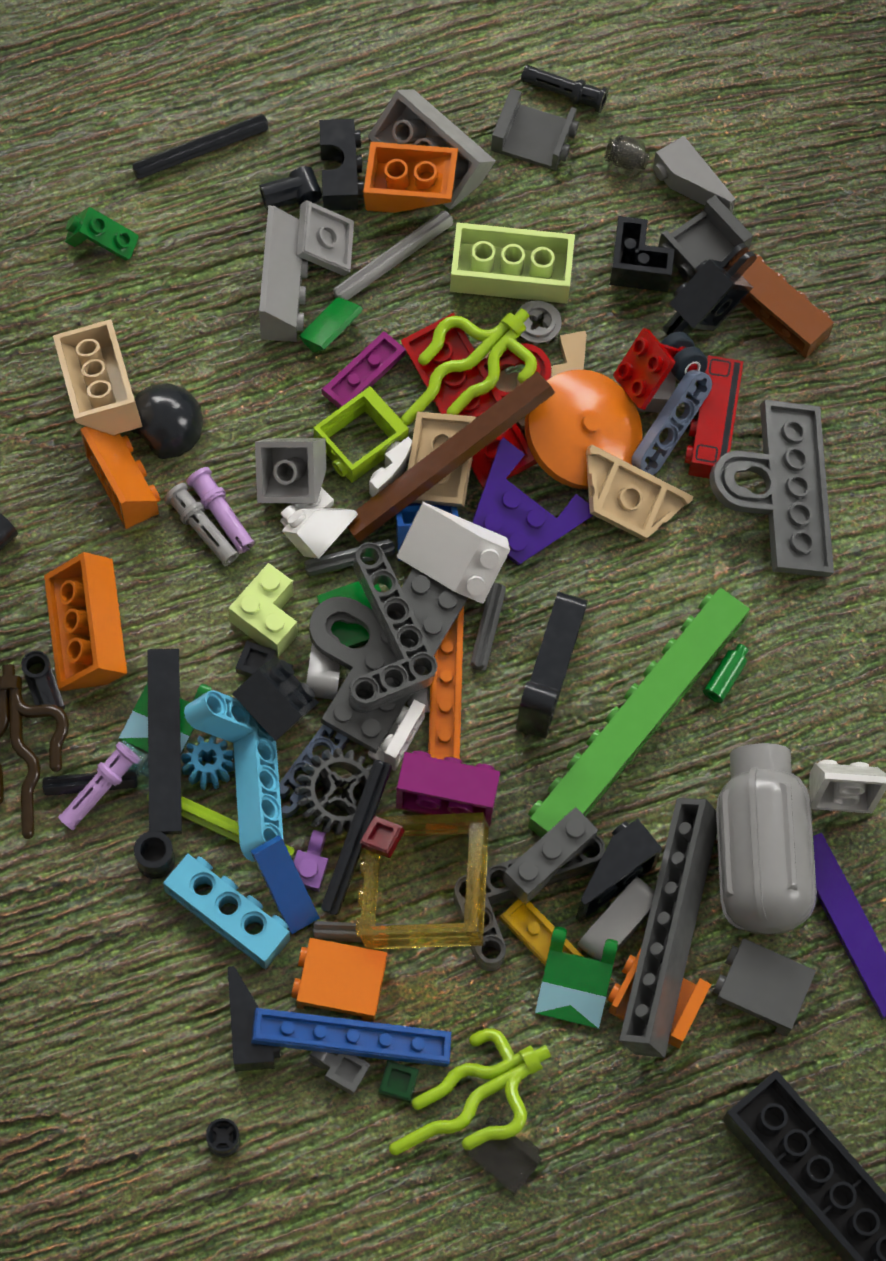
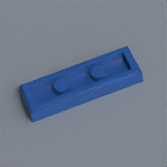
[250,835,320,934]

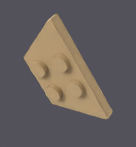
[586,445,694,540]

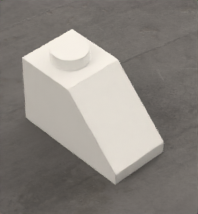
[282,508,358,559]

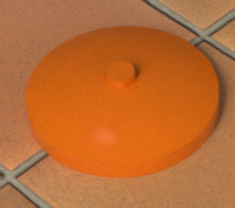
[525,370,642,490]

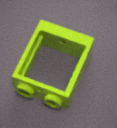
[313,386,409,483]

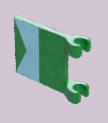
[118,682,212,755]
[535,926,618,1029]

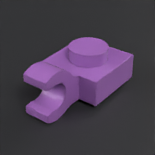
[294,830,329,892]

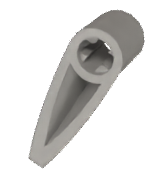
[306,643,340,700]

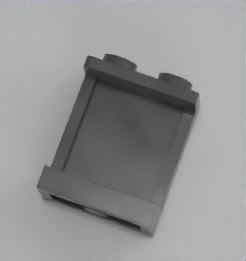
[658,195,753,281]
[713,938,816,1037]

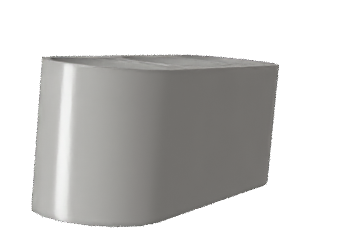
[577,877,655,961]

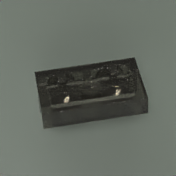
[463,1115,542,1196]

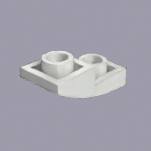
[369,436,412,497]

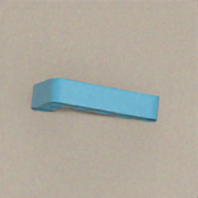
[184,690,283,862]

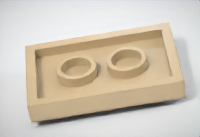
[407,412,477,508]

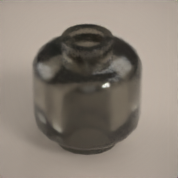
[604,135,649,177]

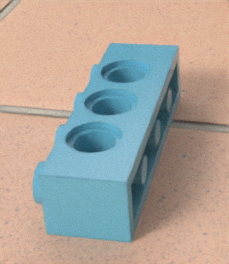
[163,854,290,970]

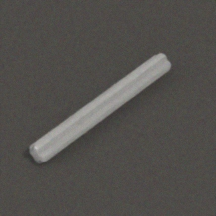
[333,210,453,300]

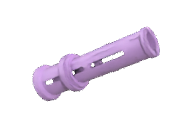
[186,467,255,554]
[58,742,141,830]

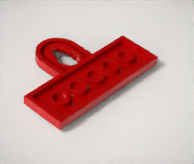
[401,313,552,489]

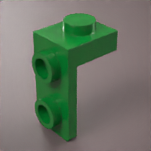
[65,207,139,261]

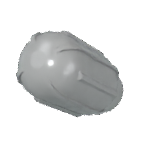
[716,743,817,935]

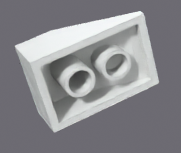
[397,502,510,604]
[809,760,886,813]

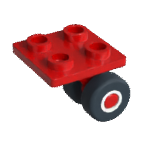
[613,328,708,410]

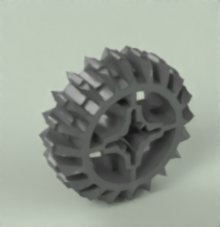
[295,748,380,835]

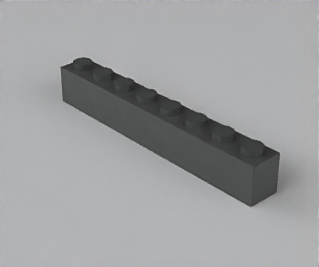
[619,798,717,1058]

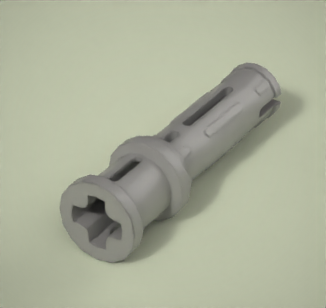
[163,483,239,566]

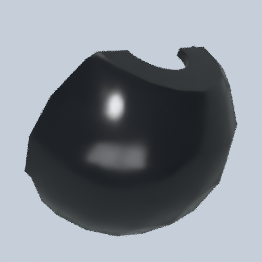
[131,383,204,459]

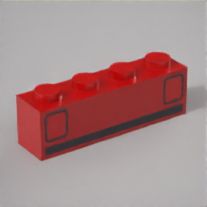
[684,355,744,479]

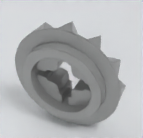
[516,300,562,346]

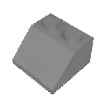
[255,438,326,503]

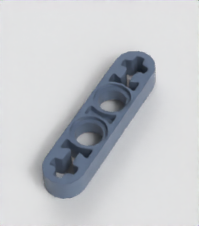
[632,370,712,475]
[279,724,350,818]

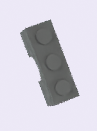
[503,807,598,905]

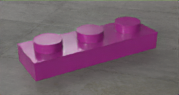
[322,331,406,408]

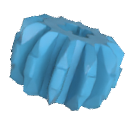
[181,735,235,790]

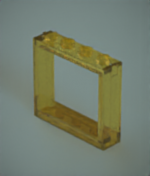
[356,812,489,949]

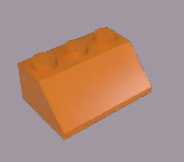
[80,426,161,529]

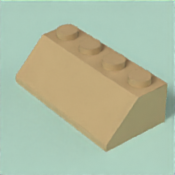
[53,319,143,435]

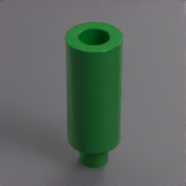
[703,644,749,703]

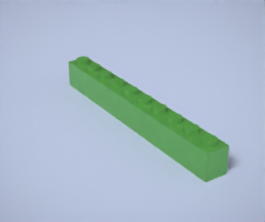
[528,587,750,838]

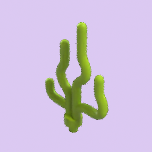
[400,308,537,426]
[389,1028,552,1156]

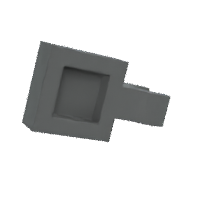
[308,1051,371,1096]

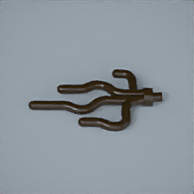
[0,664,69,839]

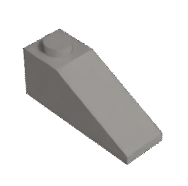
[653,136,736,213]

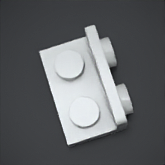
[368,700,426,771]

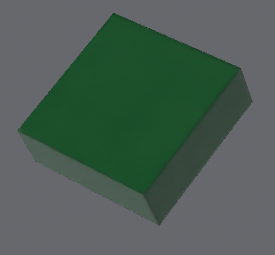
[378,1060,419,1103]

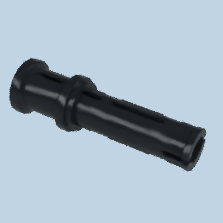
[521,64,609,113]

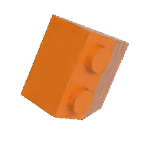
[363,142,458,213]

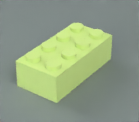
[450,222,575,304]

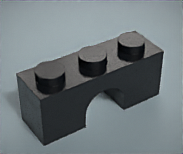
[319,119,364,211]

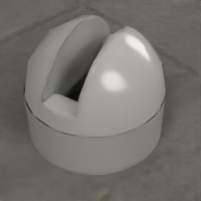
[407,687,430,713]

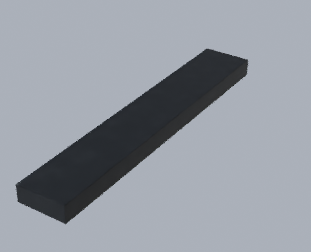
[147,649,182,835]

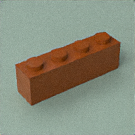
[740,250,834,358]

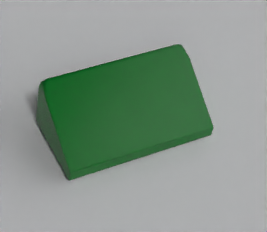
[299,298,363,352]

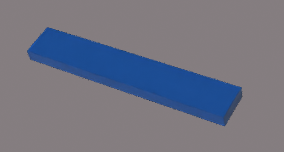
[251,1008,451,1067]

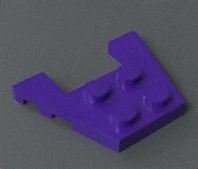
[472,437,594,566]

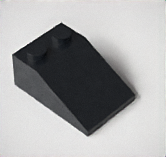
[576,818,662,923]

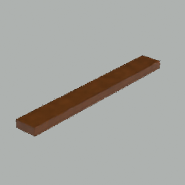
[347,371,555,542]

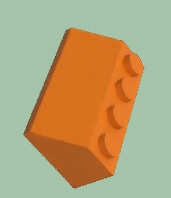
[44,552,127,691]

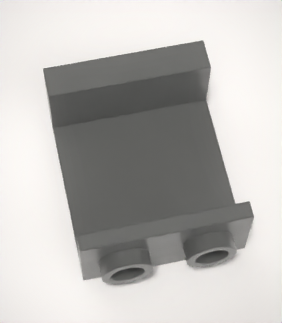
[491,88,579,171]

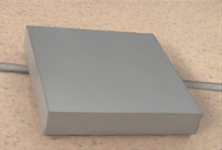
[296,200,354,276]

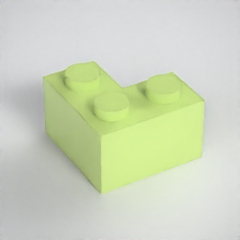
[228,563,298,658]

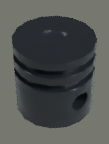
[134,831,175,879]

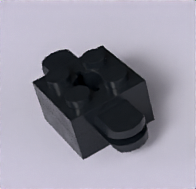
[663,243,757,335]

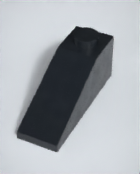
[228,966,281,1072]

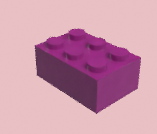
[396,751,500,827]

